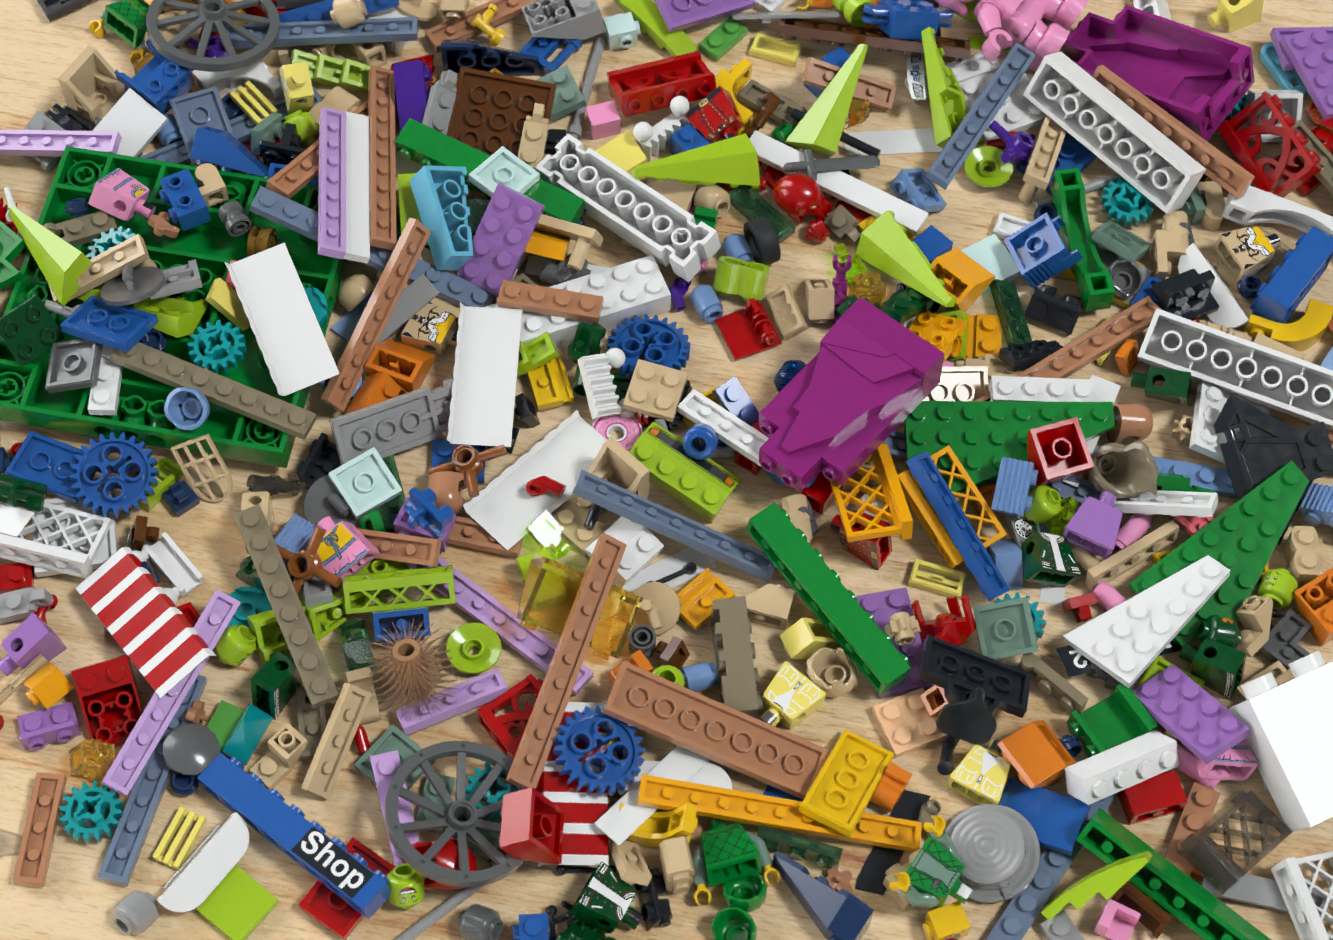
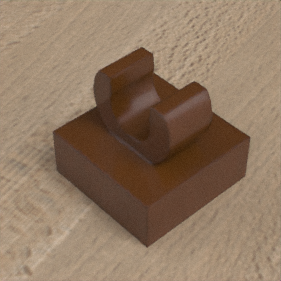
[130,515,160,551]
[654,636,690,670]

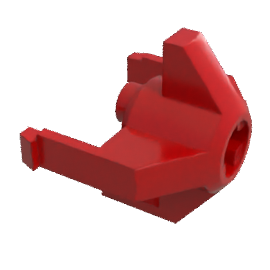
[911,595,977,646]

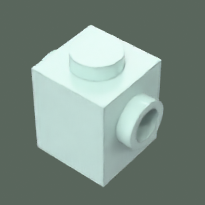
[603,12,640,51]

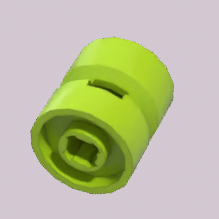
[832,0,874,27]

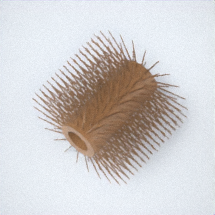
[365,619,458,721]

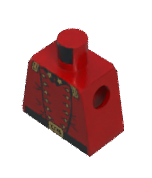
[685,86,744,143]
[830,510,892,570]

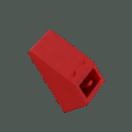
[71,654,144,752]

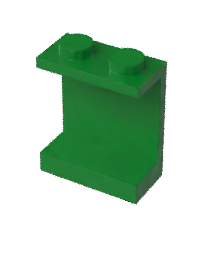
[1067,683,1158,758]

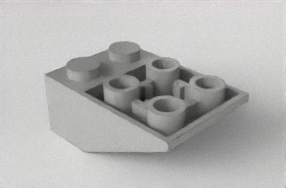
[521,0,607,40]

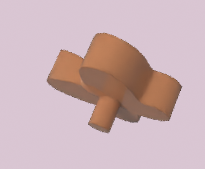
[148,212,180,238]
[185,700,209,724]
[825,867,853,894]

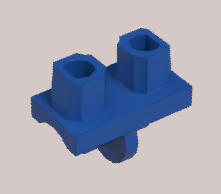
[405,487,454,538]

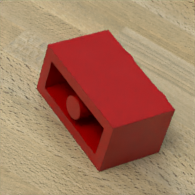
[1117,771,1188,825]

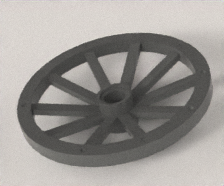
[146,0,280,72]
[384,741,525,887]

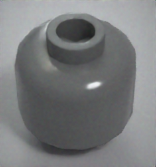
[457,904,503,940]

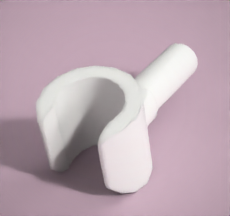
[4,187,23,222]

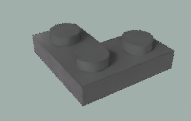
[1258,608,1312,670]

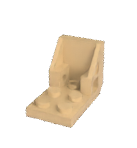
[58,45,126,127]
[547,437,650,557]

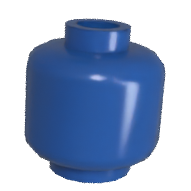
[683,423,719,460]

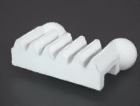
[633,96,689,162]
[577,348,635,420]
[132,532,205,606]

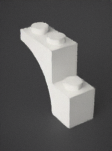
[192,57,285,102]

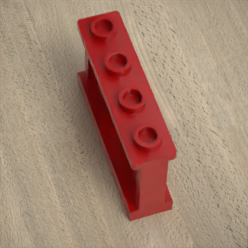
[606,51,716,117]
[1218,91,1323,198]
[477,673,543,792]

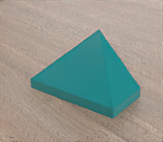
[221,703,273,766]

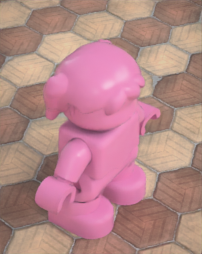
[935,0,1088,72]

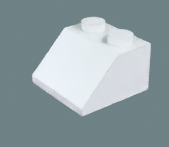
[1246,90,1303,142]
[584,516,664,589]

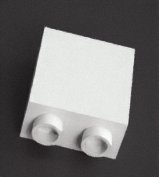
[1229,651,1333,832]

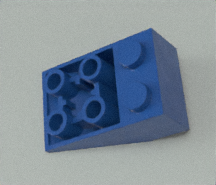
[190,126,269,177]

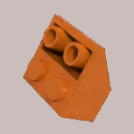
[365,338,436,392]
[344,371,409,415]
[1293,568,1333,647]
[997,720,1076,789]

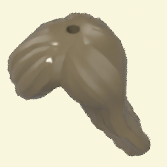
[1088,441,1159,499]

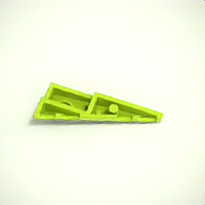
[921,27,985,148]
[785,44,868,157]
[632,133,760,189]
[9,205,92,306]
[855,210,956,307]
[76,286,208,338]
[247,589,387,666]

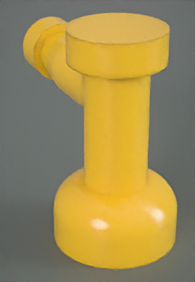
[470,4,506,46]

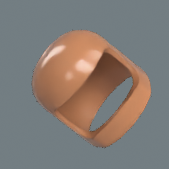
[1107,404,1153,443]
[427,471,467,514]

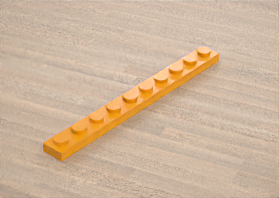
[637,774,922,852]

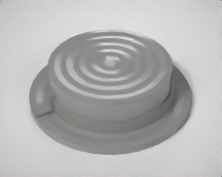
[946,804,1040,903]

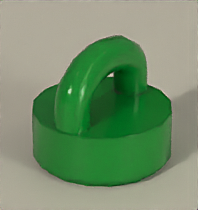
[770,123,794,147]
[359,508,386,532]

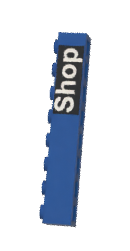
[197,753,391,920]

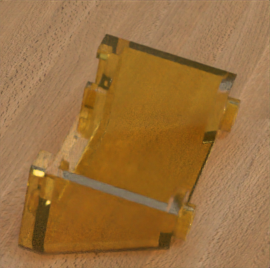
[516,553,643,660]

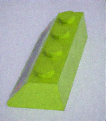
[629,421,741,523]

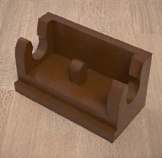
[1112,881,1175,939]

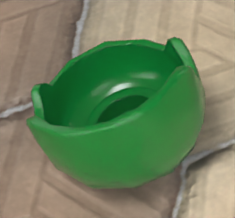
[723,875,767,912]
[711,907,757,940]

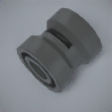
[217,201,252,237]
[629,624,656,659]

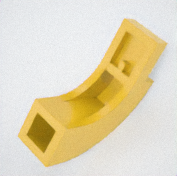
[715,58,754,135]
[1243,298,1333,352]
[608,803,698,848]

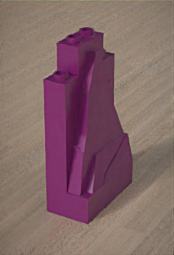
[1063,5,1255,141]
[759,297,944,492]

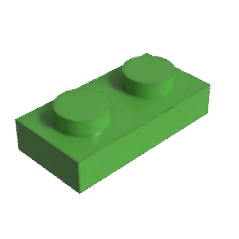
[699,16,748,62]

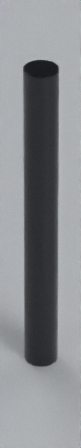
[790,108,881,157]

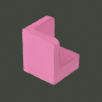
[586,100,620,140]
[1093,898,1141,940]

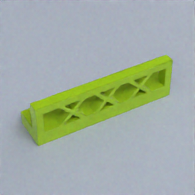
[343,565,456,614]

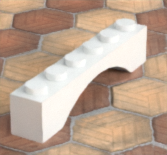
[1222,185,1333,237]

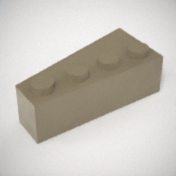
[711,596,763,719]

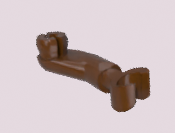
[741,91,780,139]

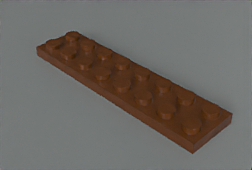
[778,18,970,62]

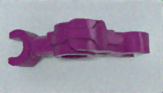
[832,254,852,325]

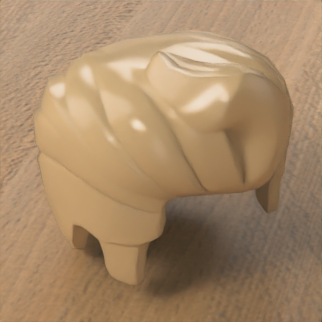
[806,647,859,697]

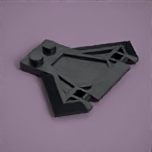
[1213,394,1333,546]

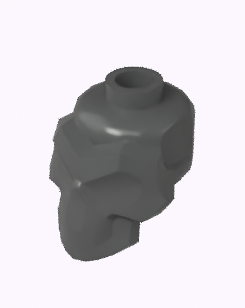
[539,254,591,286]

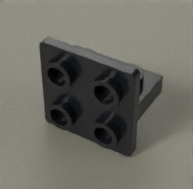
[259,123,306,167]
[1151,269,1219,321]
[1024,284,1084,335]

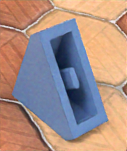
[986,539,1023,591]

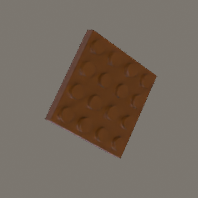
[447,67,557,157]

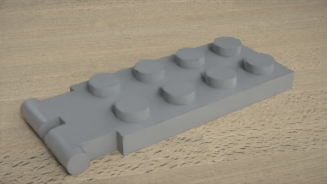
[329,379,453,465]

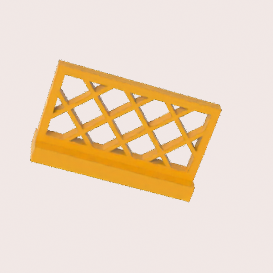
[829,443,913,542]
[898,445,1007,569]

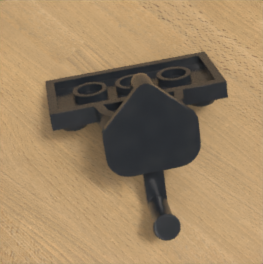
[918,634,1031,775]

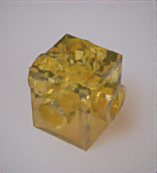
[849,272,886,309]
[69,739,116,783]

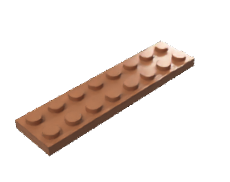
[602,661,829,800]

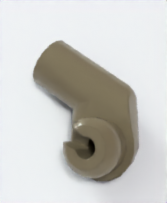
[918,799,941,837]

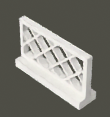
[0,502,112,579]
[1271,851,1333,940]

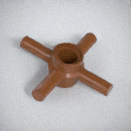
[428,444,507,498]
[276,526,342,595]

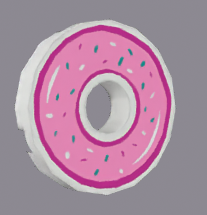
[592,414,642,452]

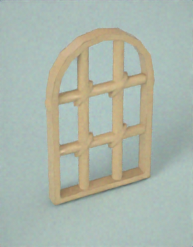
[171,434,233,502]

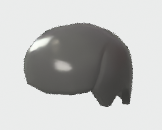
[1108,259,1143,298]

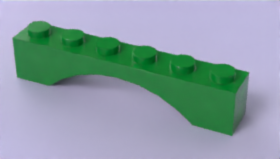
[1050,168,1115,311]

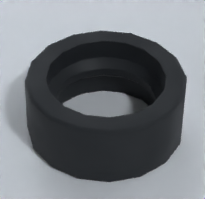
[743,216,781,265]

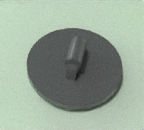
[100,264,165,306]
[304,475,369,529]

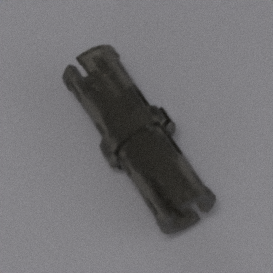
[247,475,301,496]

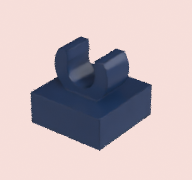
[162,480,200,517]

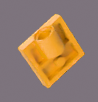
[909,311,967,361]

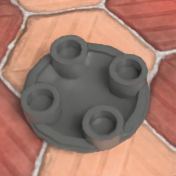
[163,723,220,775]

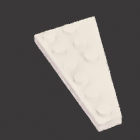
[1062,555,1231,688]

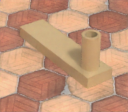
[1019,115,1066,203]
[535,214,604,271]
[48,234,157,305]
[1072,520,1179,592]
[301,682,372,799]

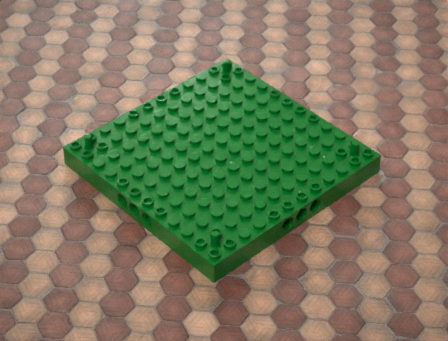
[0,146,347,468]

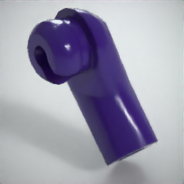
[669,277,691,312]

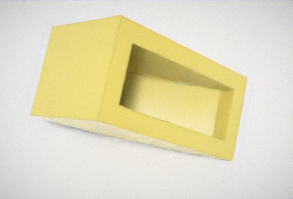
[779,618,841,660]

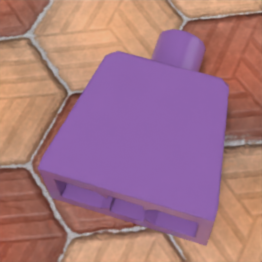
[1062,491,1123,559]
[0,613,67,676]

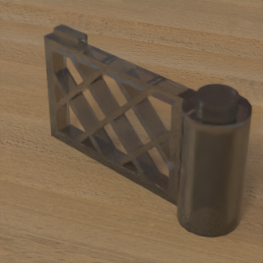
[1180,790,1293,896]

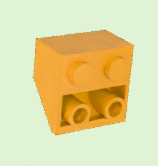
[931,248,996,312]

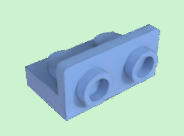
[890,168,947,212]

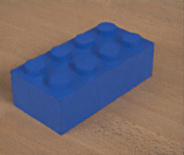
[1250,226,1333,324]

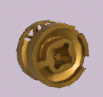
[247,225,278,257]

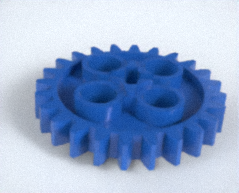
[607,314,690,380]
[69,432,159,518]
[552,705,645,797]

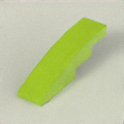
[614,0,699,57]
[290,49,371,93]
[451,332,560,380]
[1041,851,1152,921]

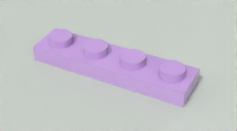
[395,668,508,735]
[370,750,419,867]

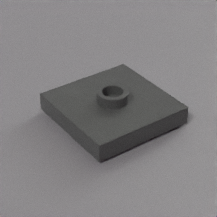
[45,339,103,393]

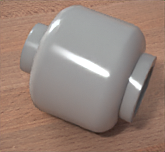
[114,891,158,935]

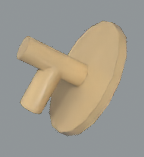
[395,0,437,21]
[628,581,681,635]

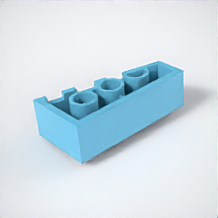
[409,165,473,270]

